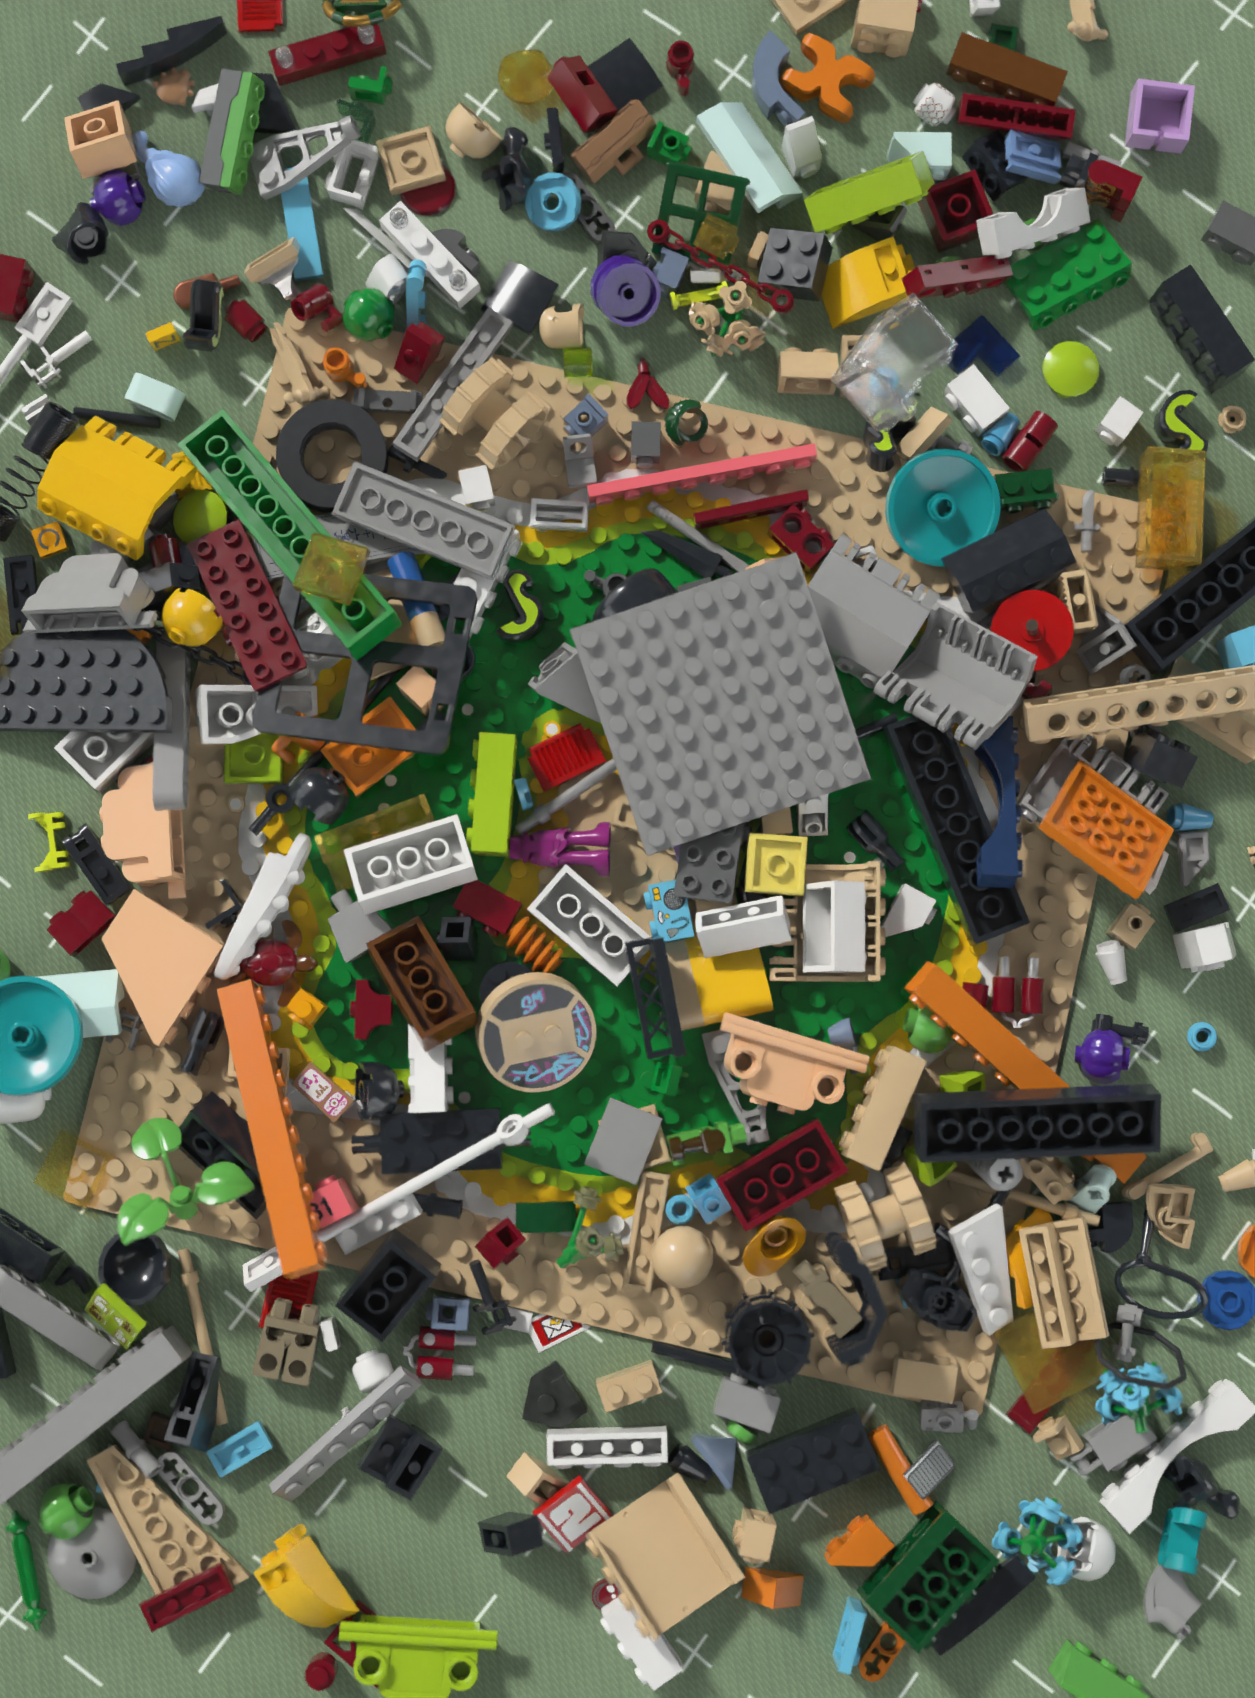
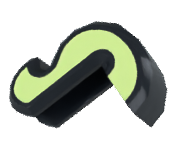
[183,279,224,352]

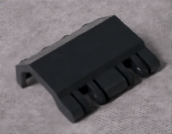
[824,1231,888,1367]

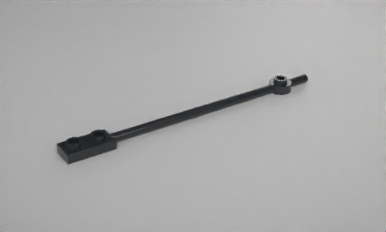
[248,569,461,836]

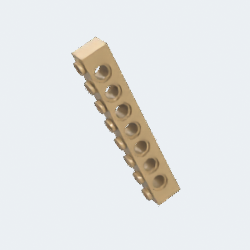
[1022,665,1255,744]

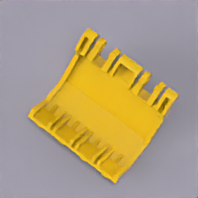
[37,416,197,561]

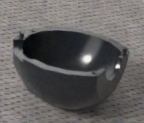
[98,1233,171,1306]

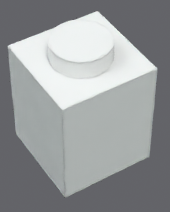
[1095,396,1144,447]
[458,465,495,512]

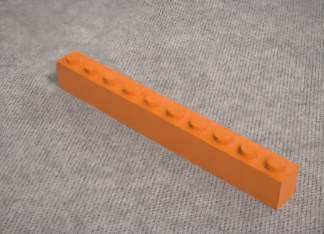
[905,961,1147,1184]
[217,979,327,1279]

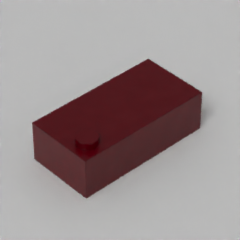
[715,1117,849,1232]

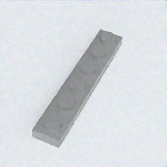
[393,307,513,462]
[269,1366,422,1502]

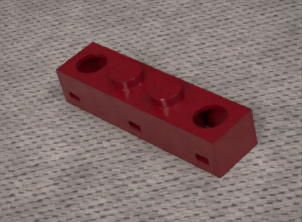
[901,255,1013,300]

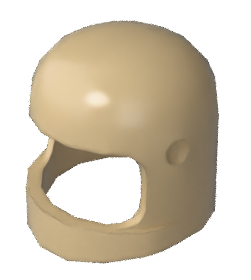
[539,303,584,349]

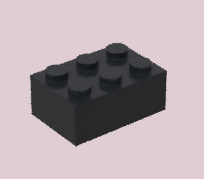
[335,1228,441,1342]

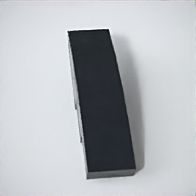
[116,16,228,86]
[932,1553,1035,1656]

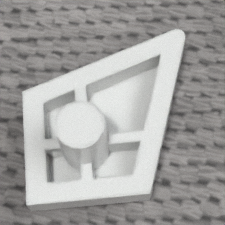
[192,84,218,117]

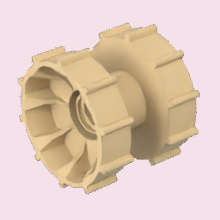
[439,357,552,470]
[834,1162,937,1272]

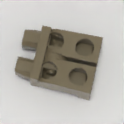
[792,1259,863,1338]
[252,1298,321,1387]

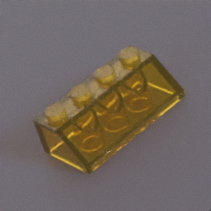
[1135,446,1206,570]

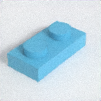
[207,1420,274,1478]

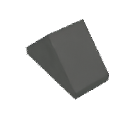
[851,205,907,242]

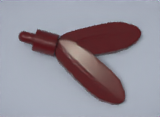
[626,358,669,409]

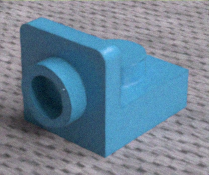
[685,1173,731,1223]

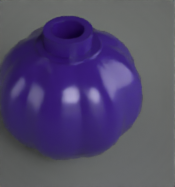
[90,170,146,226]
[1074,1030,1130,1085]

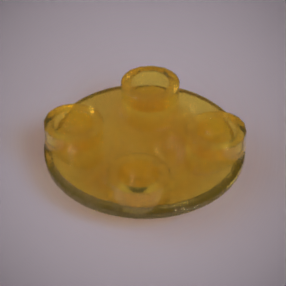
[498,49,553,105]

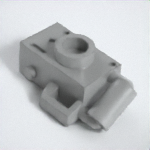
[921,1400,978,1433]

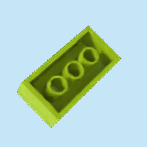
[804,150,935,235]
[466,732,517,857]

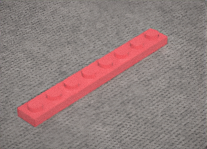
[587,444,817,506]

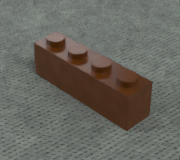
[946,32,1068,106]

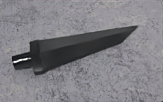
[640,530,732,579]

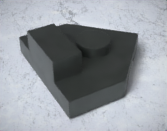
[597,231,657,290]
[522,1360,588,1428]

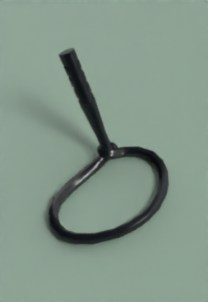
[1114,1205,1208,1320]

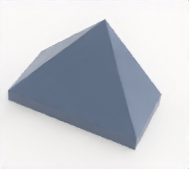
[690,1433,736,1490]

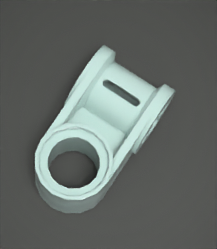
[1066,1164,1117,1214]

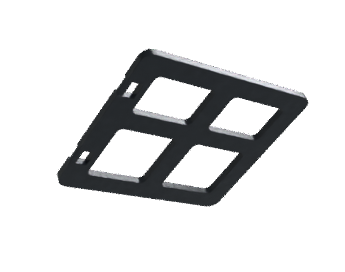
[252,574,478,755]

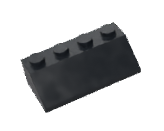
[941,508,1076,613]
[179,1091,267,1220]
[0,1207,65,1284]

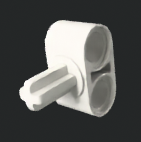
[365,254,409,304]

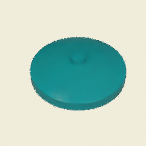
[885,449,1001,566]
[0,976,83,1096]

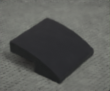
[588,38,663,116]
[481,261,559,336]

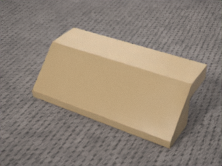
[1019,1217,1109,1349]

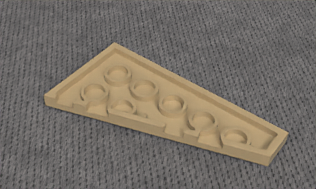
[86,1444,251,1594]

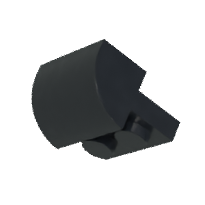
[357,1414,443,1501]

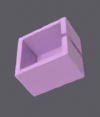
[1125,79,1195,154]

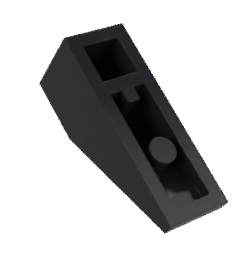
[164,1351,221,1453]

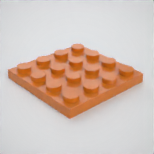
[1038,760,1174,900]

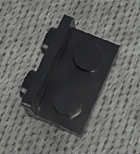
[962,130,1029,201]

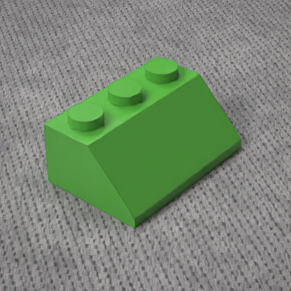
[1048,1639,1149,1698]

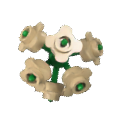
[689,281,766,357]

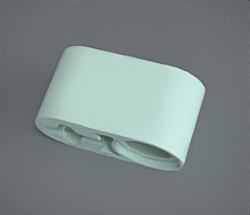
[124,373,186,422]

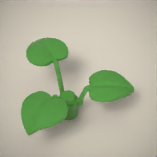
[117,1118,255,1246]

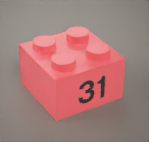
[310,1175,359,1231]

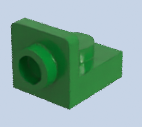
[348,66,393,105]

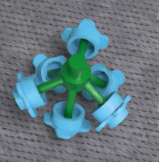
[1095,1362,1183,1434]
[992,1497,1083,1585]

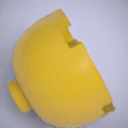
[161,588,223,647]

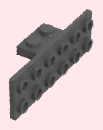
[674,821,752,903]

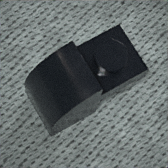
[1088,1201,1133,1253]

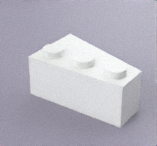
[408,1024,454,1113]

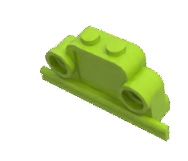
[339,1614,498,1698]

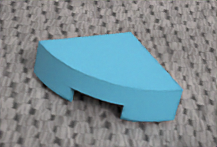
[514,778,534,811]

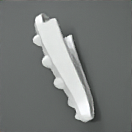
[214,833,312,980]

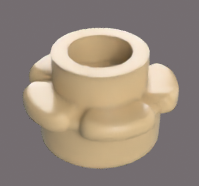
[1218,406,1246,434]

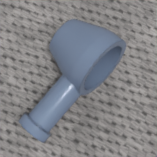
[828,1018,861,1074]

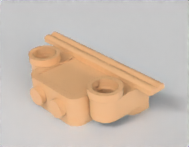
[99,762,187,900]
[720,1013,869,1115]

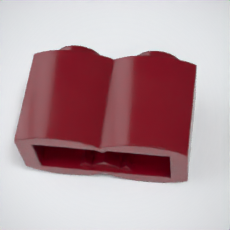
[47,890,116,957]

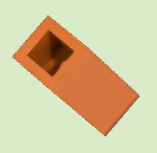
[824,1513,895,1567]

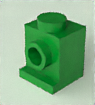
[647,121,692,165]

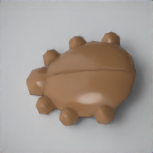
[152,68,195,106]

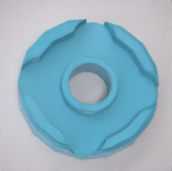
[525,172,582,232]

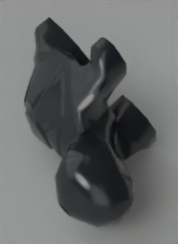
[481,127,531,211]
[1162,1455,1240,1520]

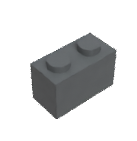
[1201,200,1255,266]

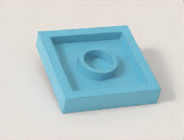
[832,1596,866,1674]

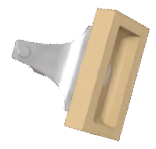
[244,236,301,301]

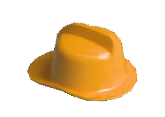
[743,1215,806,1277]

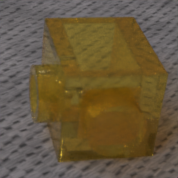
[693,212,740,260]

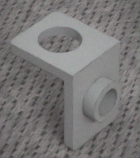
[563,434,597,488]

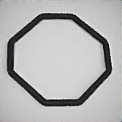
[1094,1322,1187,1390]

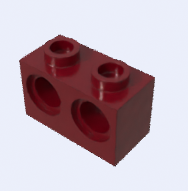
[767,504,835,575]

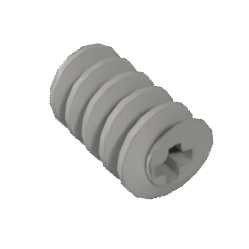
[968,1158,1023,1191]

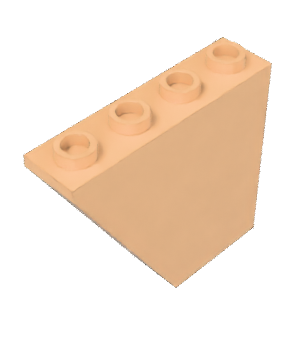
[102,889,225,1046]

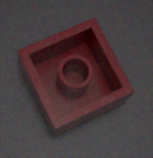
[918,169,994,253]

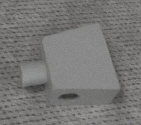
[328,889,393,964]

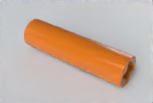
[867,1424,933,1515]

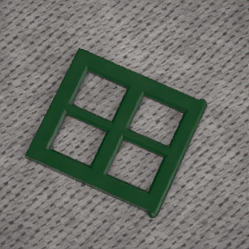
[651,161,750,266]

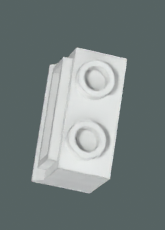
[325,140,380,210]

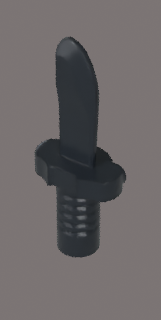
[387,445,447,479]

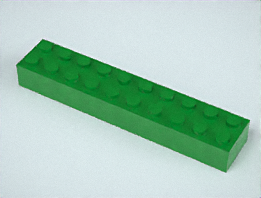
[177,409,402,661]

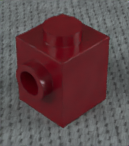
[474,1217,527,1269]

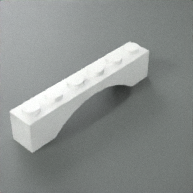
[1099,1379,1255,1534]

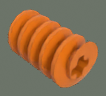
[503,916,565,974]

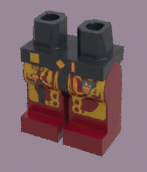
[1059,153,1143,222]

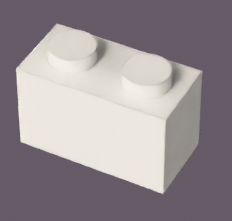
[943,364,1010,437]

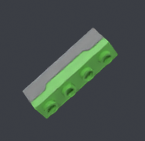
[199,68,265,195]

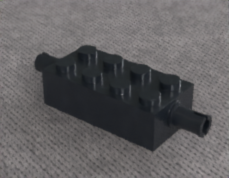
[351,1108,531,1174]

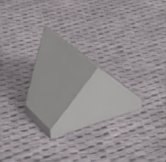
[1076,604,1137,675]

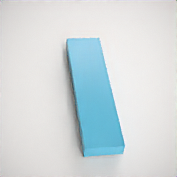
[281,167,324,282]

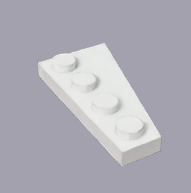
[947,1203,1013,1335]

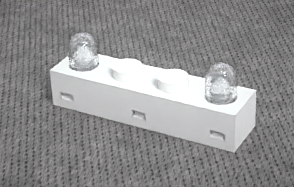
[379,201,480,310]

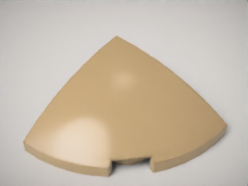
[1146,1183,1195,1249]

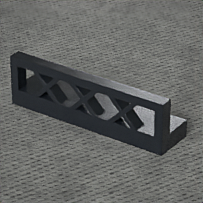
[624,935,686,1060]

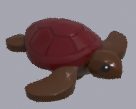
[232,920,319,1007]

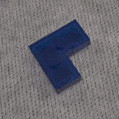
[939,315,1020,378]

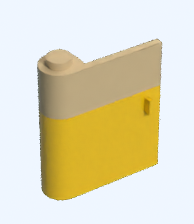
[659,937,773,1031]

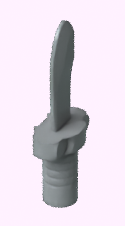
[1075,490,1100,553]

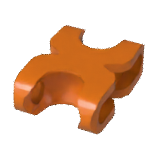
[779,33,875,124]

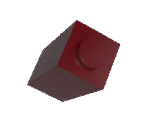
[547,55,617,133]

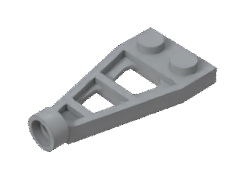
[250,115,361,201]
[701,1020,770,1145]

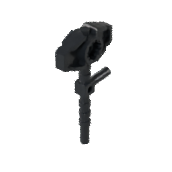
[896,1189,1012,1332]

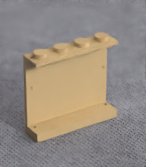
[585,1472,745,1641]

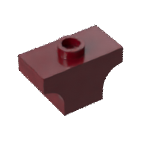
[393,321,445,384]
[350,980,394,1039]

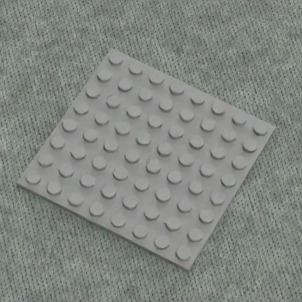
[570,552,871,856]

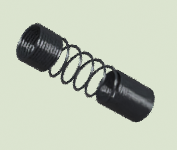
[0,401,79,542]

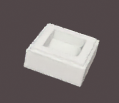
[320,1316,341,1352]

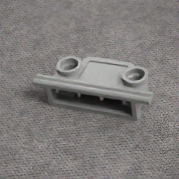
[22,553,157,633]

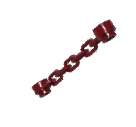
[647,220,794,315]

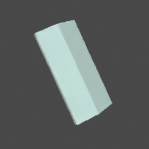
[696,102,803,213]
[36,969,125,1038]

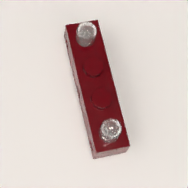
[268,23,387,86]

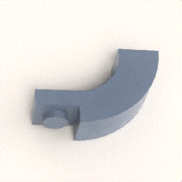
[751,30,805,126]

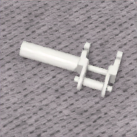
[20,330,92,389]

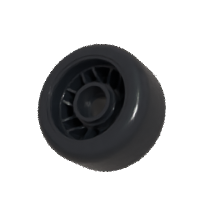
[592,568,679,622]

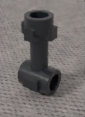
[1091,1014,1149,1045]

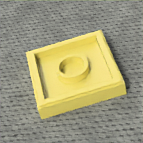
[744,833,808,896]

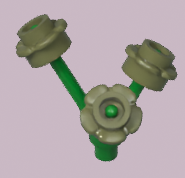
[556,1186,624,1269]

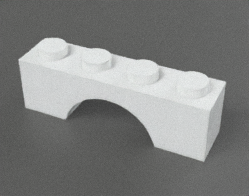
[976,188,1090,259]

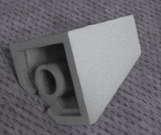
[528,642,601,723]

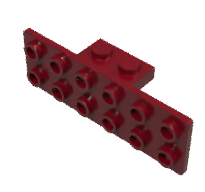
[187,520,308,692]

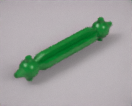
[5,1510,47,1631]

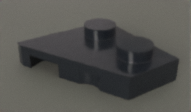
[253,73,296,134]

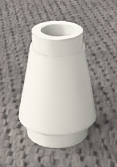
[1095,940,1127,985]

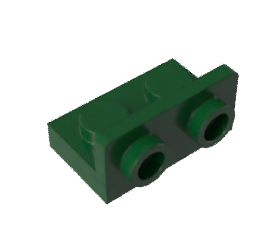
[993,468,1059,514]

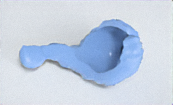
[132,131,205,207]

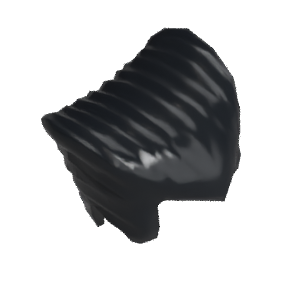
[52,202,109,265]

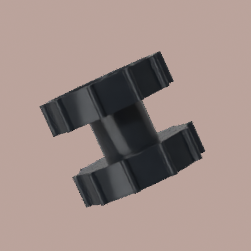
[721,1289,814,1389]

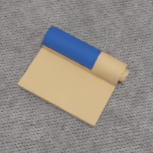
[371,551,445,680]

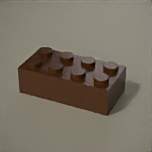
[366,916,477,1052]

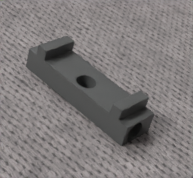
[353,387,424,414]

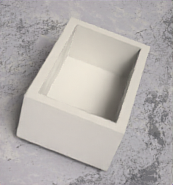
[803,881,867,973]

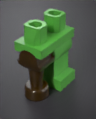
[666,1121,748,1166]

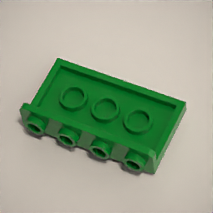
[1003,218,1132,330]

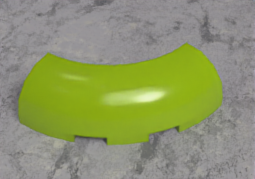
[903,1070,986,1187]

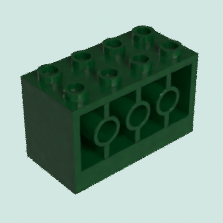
[857,1501,1000,1653]

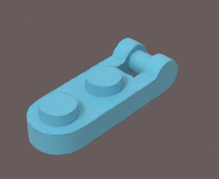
[406,259,427,328]

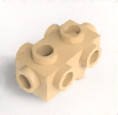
[1016,1157,1077,1205]

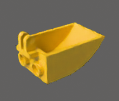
[821,236,915,329]
[253,1524,359,1628]

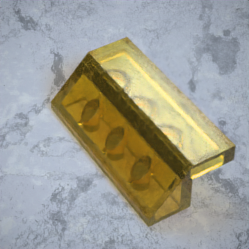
[314,794,436,893]

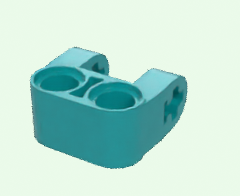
[1158,1507,1208,1575]

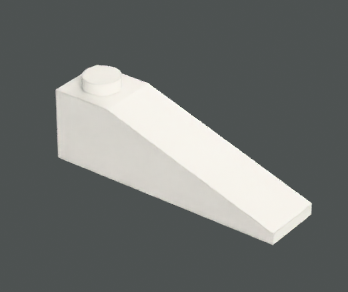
[194,685,318,744]

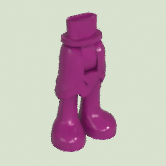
[510,822,611,877]

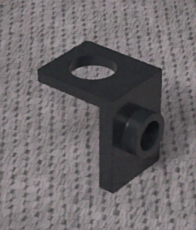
[205,878,244,931]

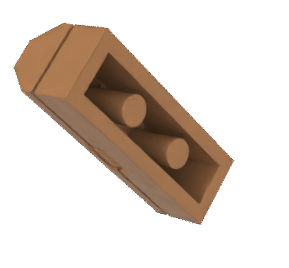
[568,100,656,184]

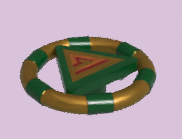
[322,0,404,27]

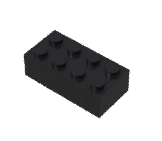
[1149,264,1255,394]
[745,1407,881,1515]

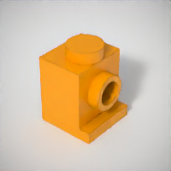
[287,988,328,1030]

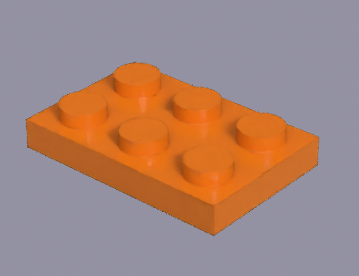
[320,696,417,797]

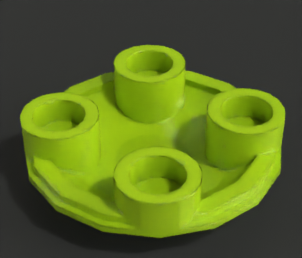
[1042,341,1099,398]
[173,490,228,543]

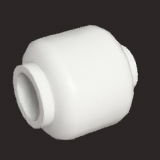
[352,1349,394,1393]

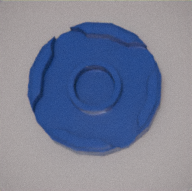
[1197,1270,1255,1330]

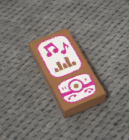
[291,1062,355,1123]

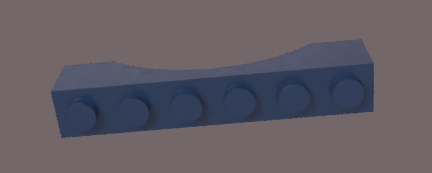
[974,716,1023,888]

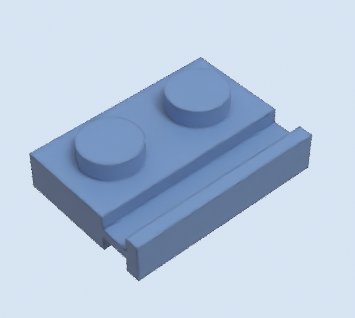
[1005,129,1061,185]

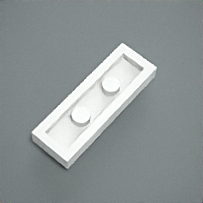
[334,1193,423,1255]

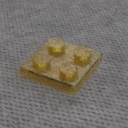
[292,532,370,605]
[33,1129,114,1209]

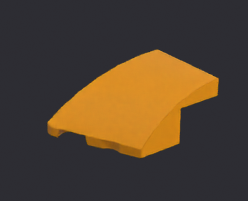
[1005,1208,1053,1309]

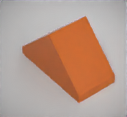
[741,1566,804,1609]

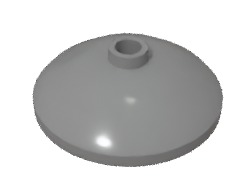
[48,1507,137,1599]

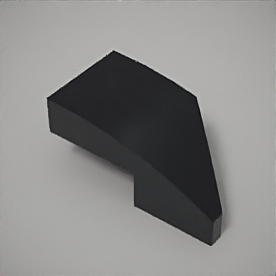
[77,83,141,111]

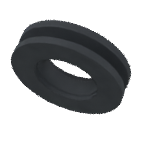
[276,399,389,513]

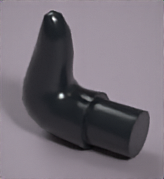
[54,1265,94,1294]

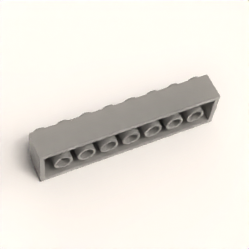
[0,1325,193,1505]

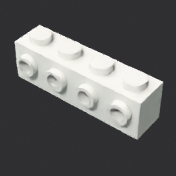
[547,1426,668,1469]

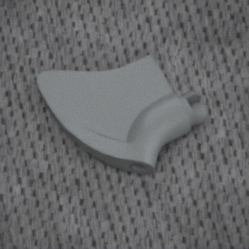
[1143,1564,1202,1639]

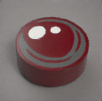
[592,1578,621,1610]

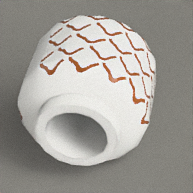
[913,83,956,127]

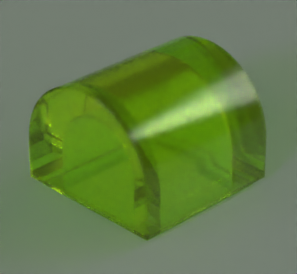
[563,347,593,378]

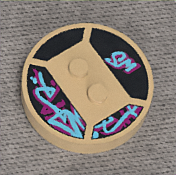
[475,972,596,1092]

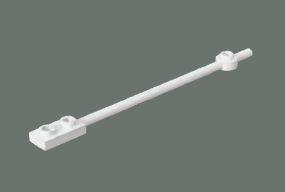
[0,282,73,386]
[243,1103,555,1292]

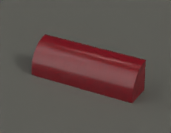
[956,93,1076,141]

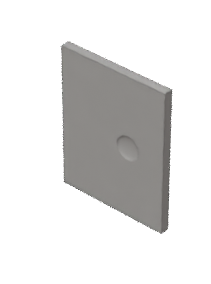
[584,1098,662,1185]

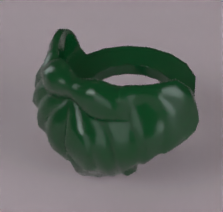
[665,399,708,446]

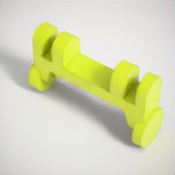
[670,281,728,310]
[28,812,70,873]

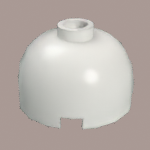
[1057,1517,1115,1581]

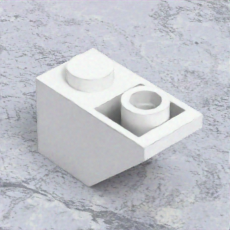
[796,794,828,837]

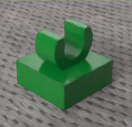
[651,1062,688,1096]

